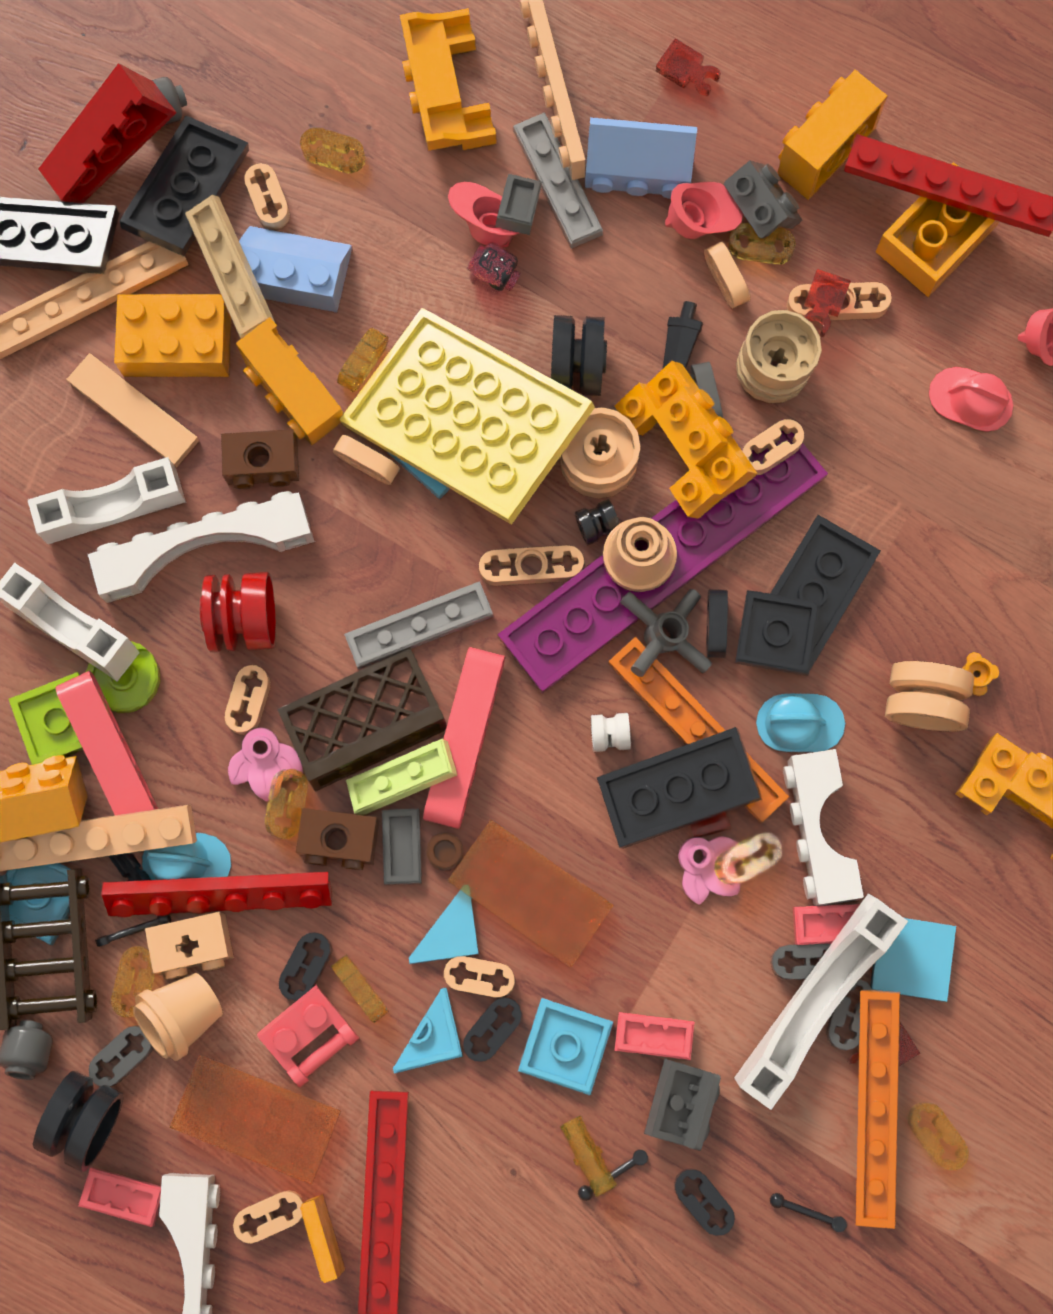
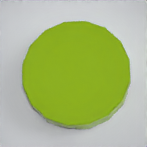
[86,641,160,713]

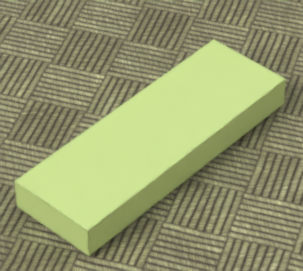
[346,739,457,815]

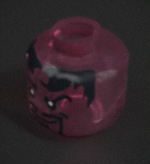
[466,242,521,296]

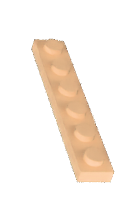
[519,0,585,180]
[0,241,189,359]
[0,804,197,871]

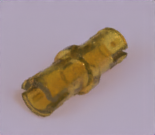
[560,1116,617,1197]

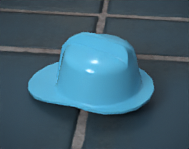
[756,693,845,752]
[142,833,231,880]

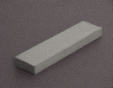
[513,112,603,249]
[344,581,493,669]

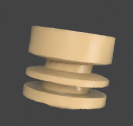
[736,310,822,403]

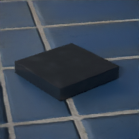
[735,590,820,676]

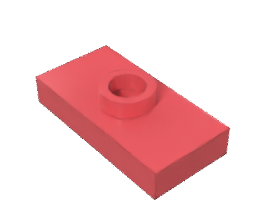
[793,904,860,945]
[614,1012,695,1060]
[78,1167,161,1227]

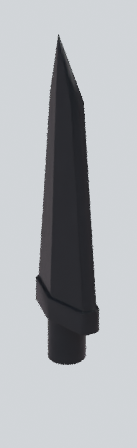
[663,301,703,369]

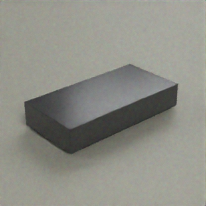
[495,174,542,235]
[382,808,422,885]

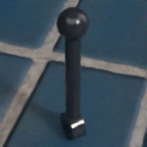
[95,914,171,947]
[578,1150,648,1201]
[770,1193,847,1232]

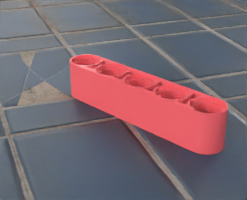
[423,647,505,829]
[55,670,159,815]

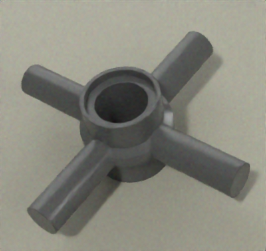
[620,589,712,677]

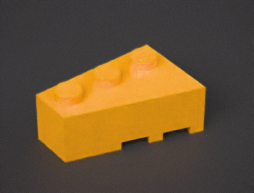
[236,317,343,445]

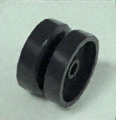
[551,315,607,396]
[33,1070,124,1172]

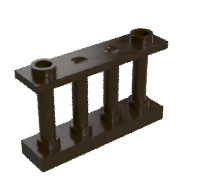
[0,868,97,1030]

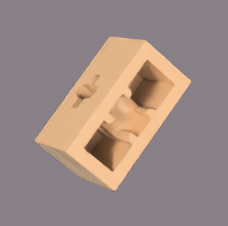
[145,912,234,980]

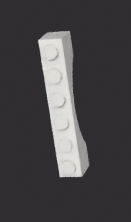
[88,491,315,603]
[734,894,908,1110]
[159,1173,220,1314]

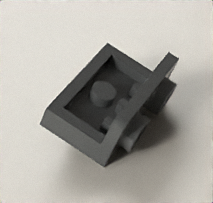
[724,160,803,238]
[644,1059,721,1151]

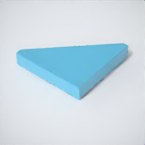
[409,885,479,964]
[393,988,463,1074]

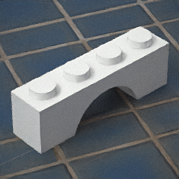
[28,457,186,544]
[0,563,140,681]
[783,749,864,906]

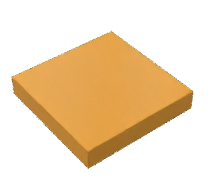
[300,1194,345,1283]

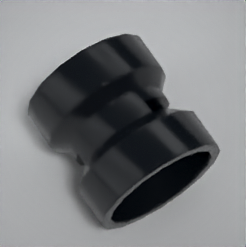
[575,499,620,546]

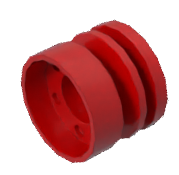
[200,572,276,653]

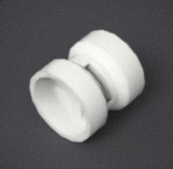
[591,713,631,752]

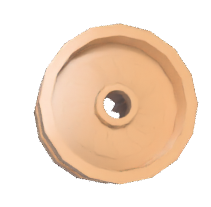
[560,407,640,498]
[885,661,975,731]

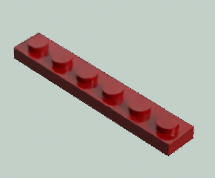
[844,134,1053,237]
[101,872,332,917]
[358,1090,409,1314]

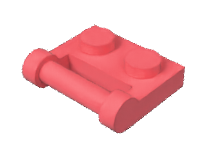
[257,985,360,1088]

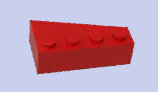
[38,63,177,203]

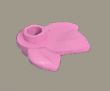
[228,728,303,801]
[678,836,746,905]

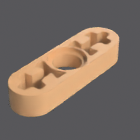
[787,282,892,321]
[479,545,584,586]

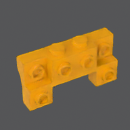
[400,8,497,151]
[614,361,758,519]
[955,733,1053,860]

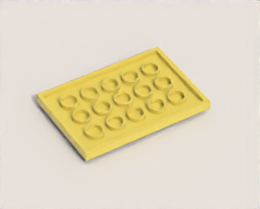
[340,308,595,525]

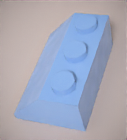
[585,117,697,199]
[239,226,352,312]

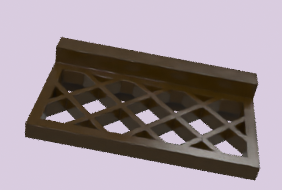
[277,648,447,792]

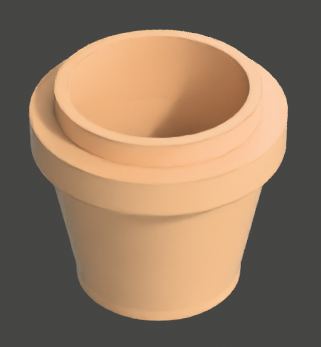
[603,517,677,592]
[133,973,223,1061]

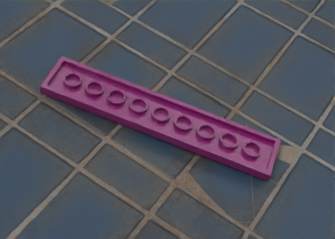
[497,419,828,694]

